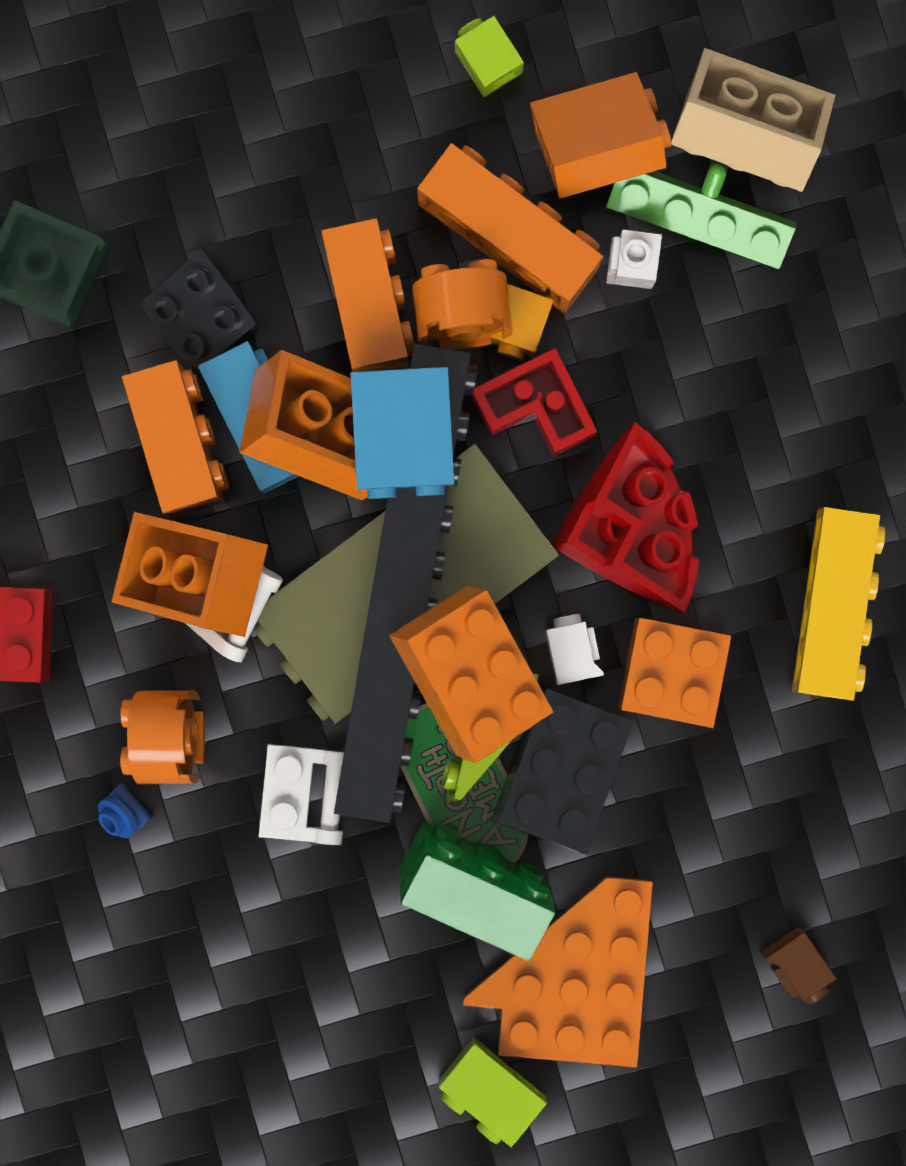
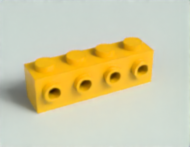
[792,507,885,701]

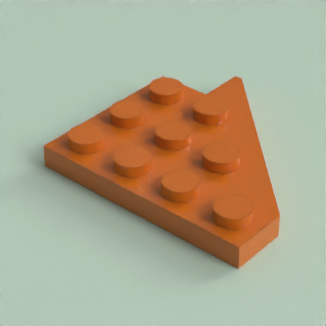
[463,876,653,1067]

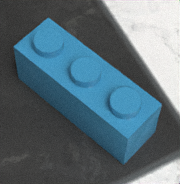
[198,341,298,494]

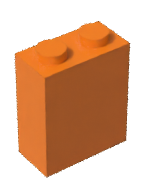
[530,72,671,199]

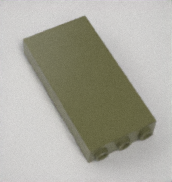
[253,444,559,724]

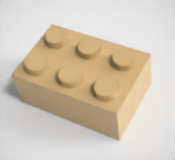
[671,48,835,192]

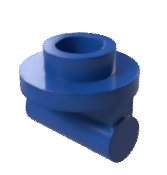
[98,783,153,838]

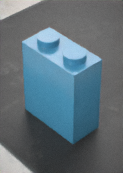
[351,367,454,499]

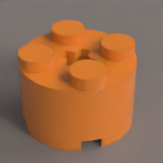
[412,259,513,350]
[120,690,205,784]

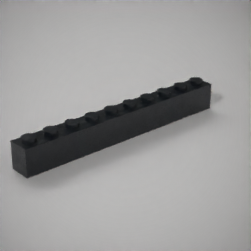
[334,343,478,823]

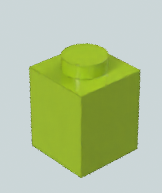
[455,16,524,97]

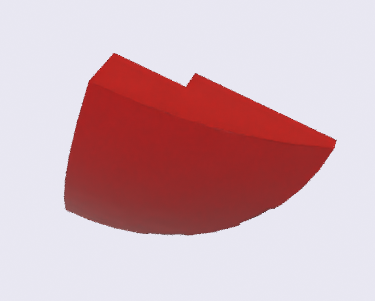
[552,422,699,613]

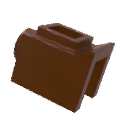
[760,927,836,1005]

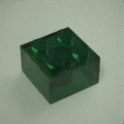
[0,200,108,330]

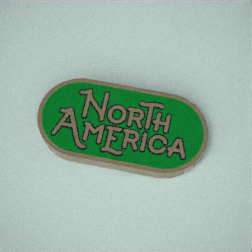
[400,703,528,863]

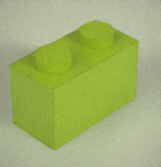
[439,1037,547,1148]

